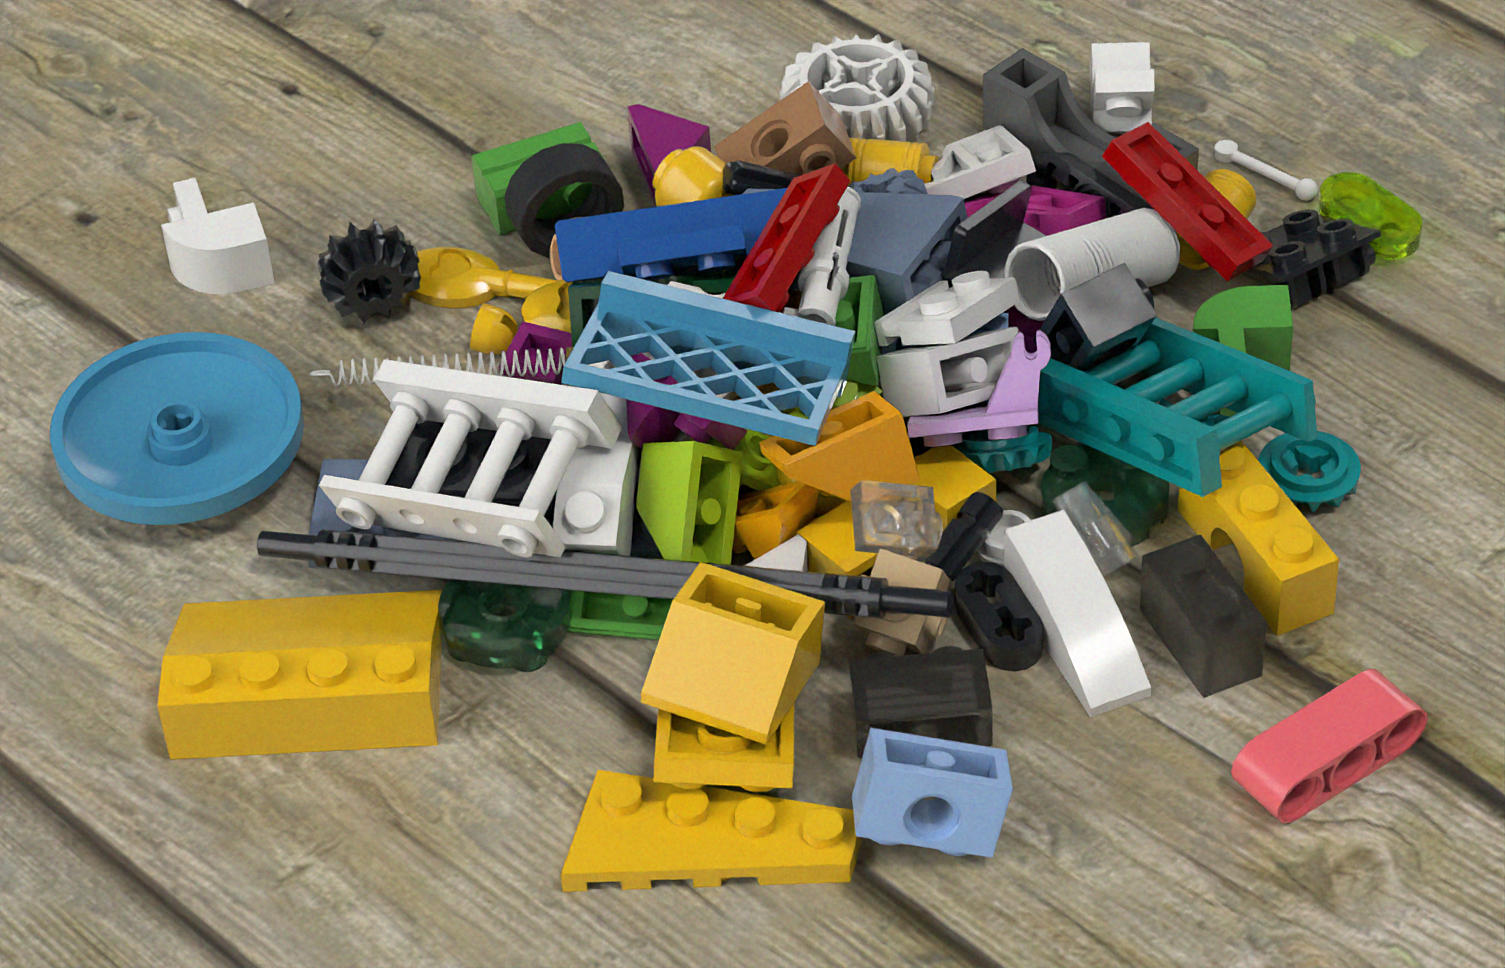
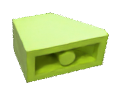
[636,441,743,565]

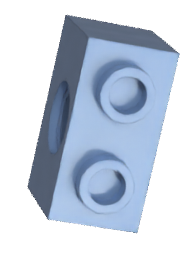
[852,728,1013,858]

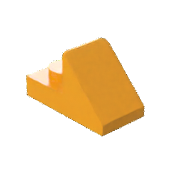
[732,481,819,559]

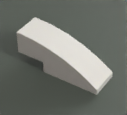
[1004,510,1151,717]

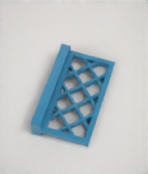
[561,271,855,446]

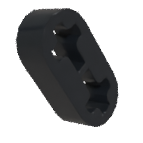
[955,562,1043,672]

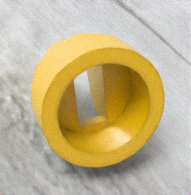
[470,303,518,355]

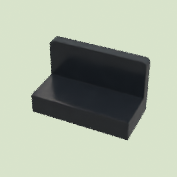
[942,180,1046,288]

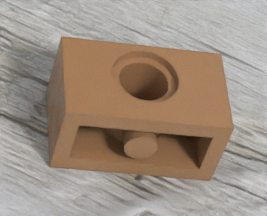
[714,81,857,175]

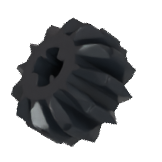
[318,218,421,324]

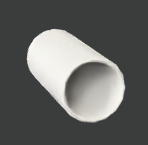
[1004,208,1180,321]

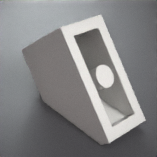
[876,327,1018,417]

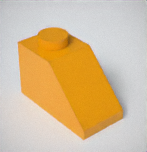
[759,391,920,506]

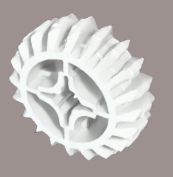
[780,33,934,143]

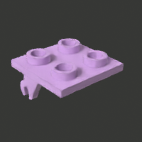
[907,330,1051,447]

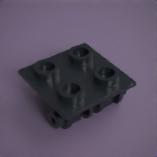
[1247,209,1381,310]

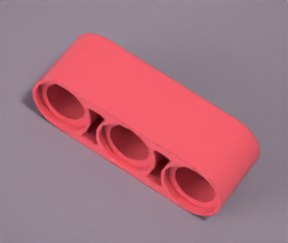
[1231,669,1428,823]

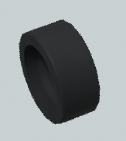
[504,143,624,258]

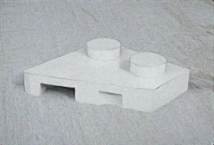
[925,125,1036,198]

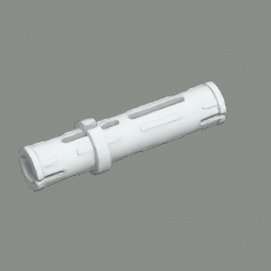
[795,187,861,326]

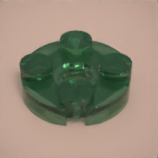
[1041,444,1170,551]
[438,580,571,672]

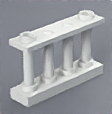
[319,359,623,558]

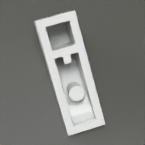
[553,392,641,556]

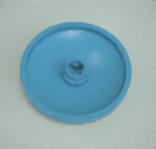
[50,332,304,525]

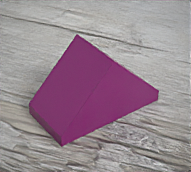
[627,104,711,206]

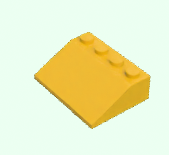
[157,590,444,760]

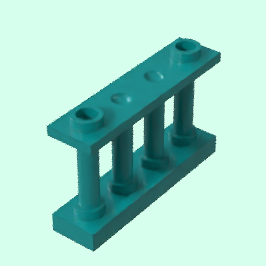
[1038,317,1318,497]

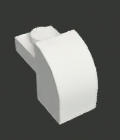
[1089,42,1155,134]
[161,177,275,294]

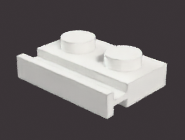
[874,271,1020,346]

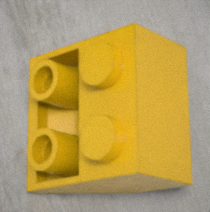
[641,562,825,744]

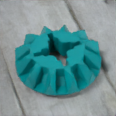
[952,425,1052,473]
[1258,431,1361,513]

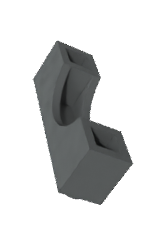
[983,48,1199,207]

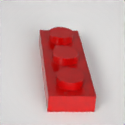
[1101,122,1274,281]
[722,163,851,312]

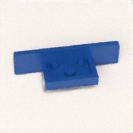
[555,188,787,283]

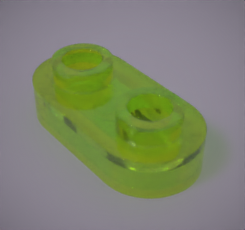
[1318,172,1423,260]

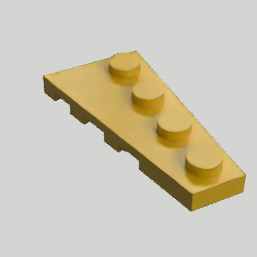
[560,769,863,892]

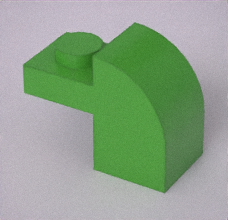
[1193,285,1293,417]

